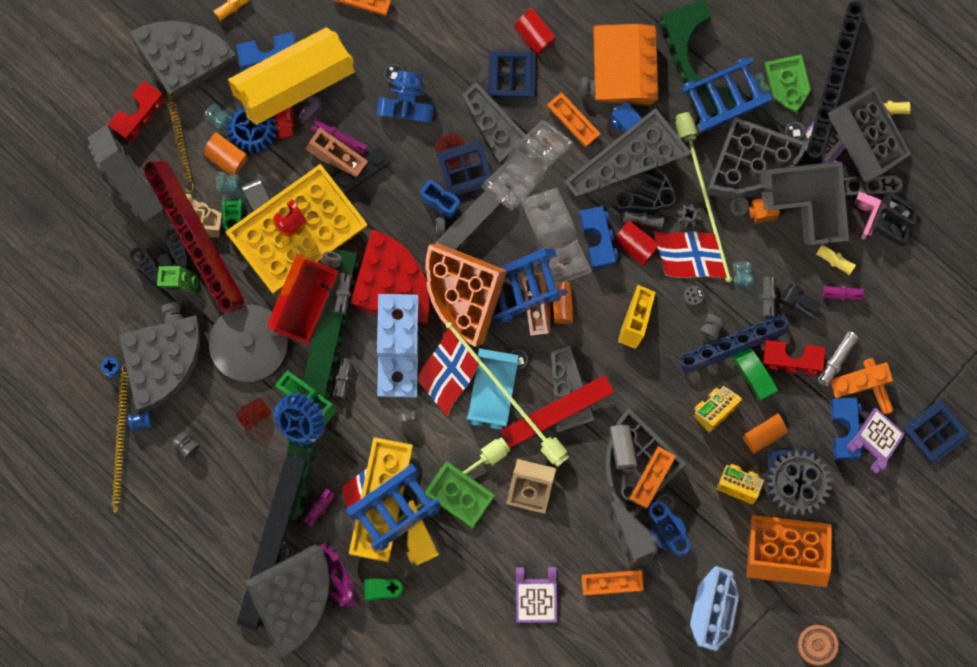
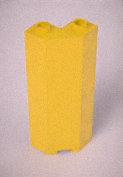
[228,27,355,125]

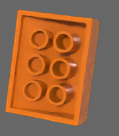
[593,24,658,106]
[747,515,832,587]

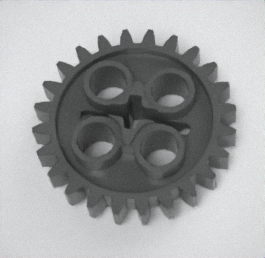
[766,450,832,516]

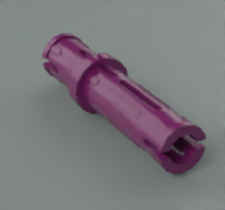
[311,120,368,157]

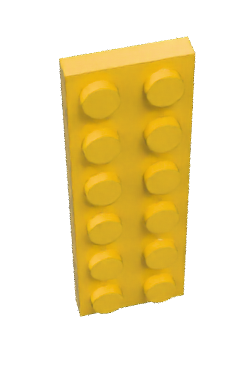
[349,438,413,563]

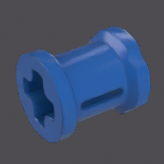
[101,357,122,378]
[128,411,152,432]

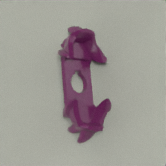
[320,543,359,607]

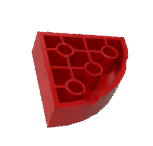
[350,230,430,328]

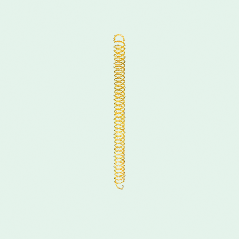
[166,94,194,192]
[111,364,129,512]

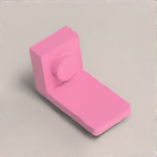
[854,192,881,240]

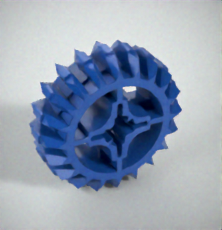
[225,106,278,155]
[273,392,326,446]

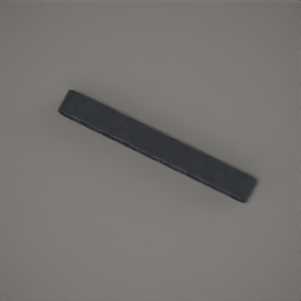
[807,1,864,164]
[237,453,307,631]

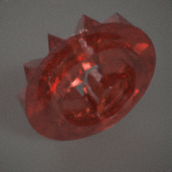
[435,133,465,164]

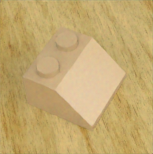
[507,459,556,514]

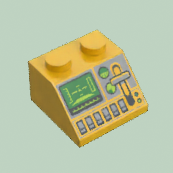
[693,386,742,433]
[716,464,764,505]

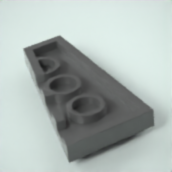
[462,82,528,164]
[551,346,595,434]

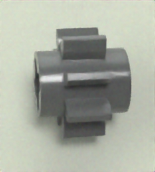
[677,204,701,229]

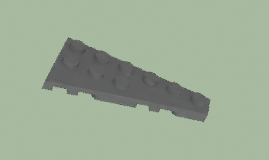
[564,108,692,197]

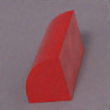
[514,8,555,56]
[613,220,659,266]

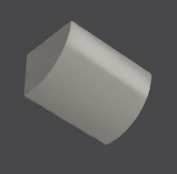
[610,425,637,470]

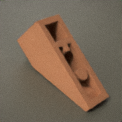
[306,128,368,177]
[522,273,551,335]

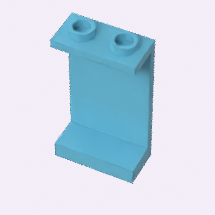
[467,349,519,430]

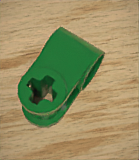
[222,199,243,231]
[364,579,404,601]

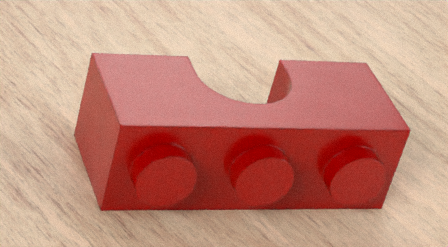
[108,81,164,144]
[762,340,825,376]

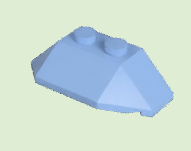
[690,566,739,651]

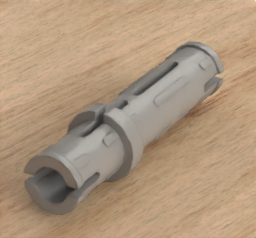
[817,332,859,386]

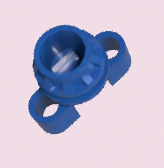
[376,71,434,122]
[648,502,690,557]

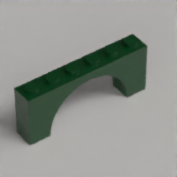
[659,0,745,119]

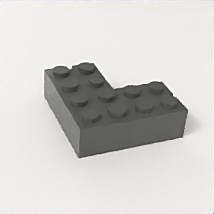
[760,162,849,245]

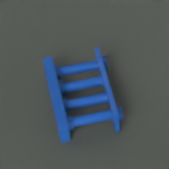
[680,57,772,134]
[493,248,568,322]
[346,464,441,553]

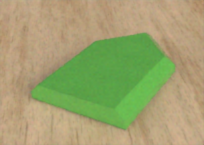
[764,55,811,113]

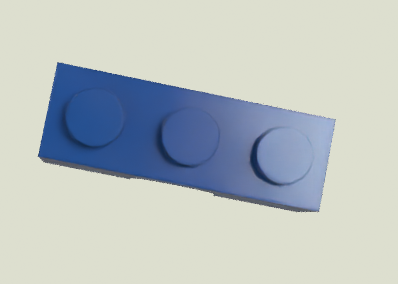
[236,32,295,72]
[579,206,618,271]
[830,398,864,461]

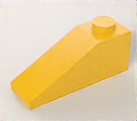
[618,285,656,349]
[406,500,439,565]

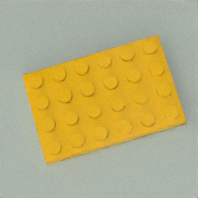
[226,164,368,295]

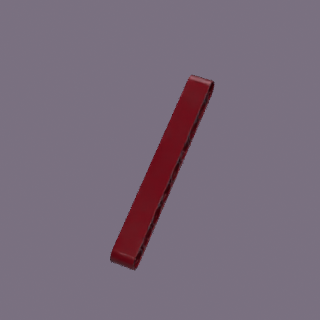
[144,160,244,313]

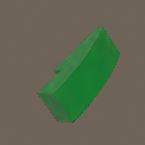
[732,348,778,403]
[275,370,337,423]

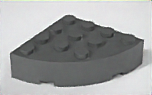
[130,21,238,101]
[707,117,808,198]
[88,125,163,222]
[119,316,201,414]
[605,408,686,518]
[244,545,329,657]

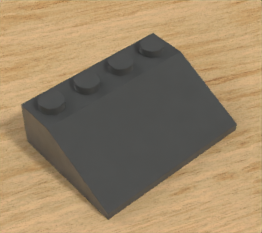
[827,86,911,182]
[608,501,659,570]

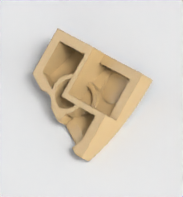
[186,194,222,238]

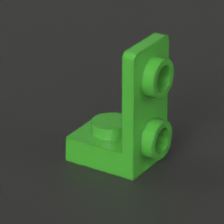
[157,266,199,294]

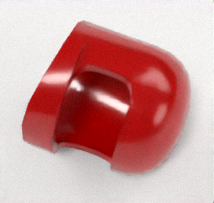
[273,199,308,237]

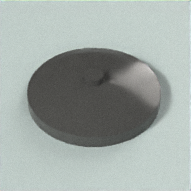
[209,305,288,383]

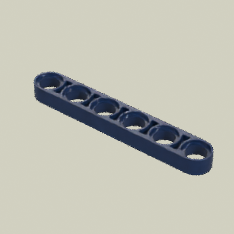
[680,316,789,372]

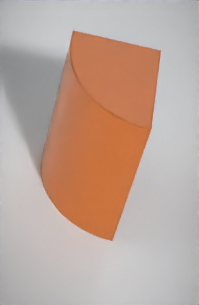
[203,132,248,178]
[553,281,574,324]
[743,413,787,455]

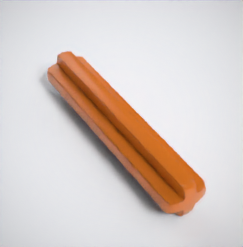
[863,358,893,415]

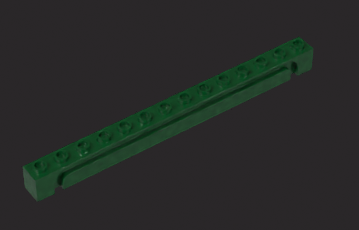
[286,249,360,523]

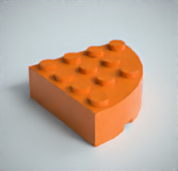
[425,243,507,347]

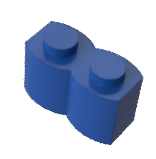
[420,180,460,219]

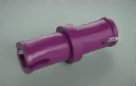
[823,286,864,301]
[302,489,336,528]

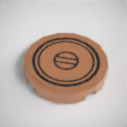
[797,625,838,666]

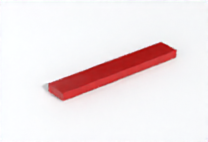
[500,375,615,449]

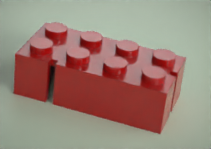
[266,254,339,344]

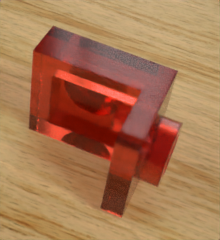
[236,397,271,430]

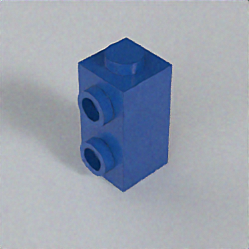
[611,102,642,133]

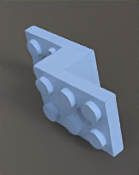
[377,294,418,398]

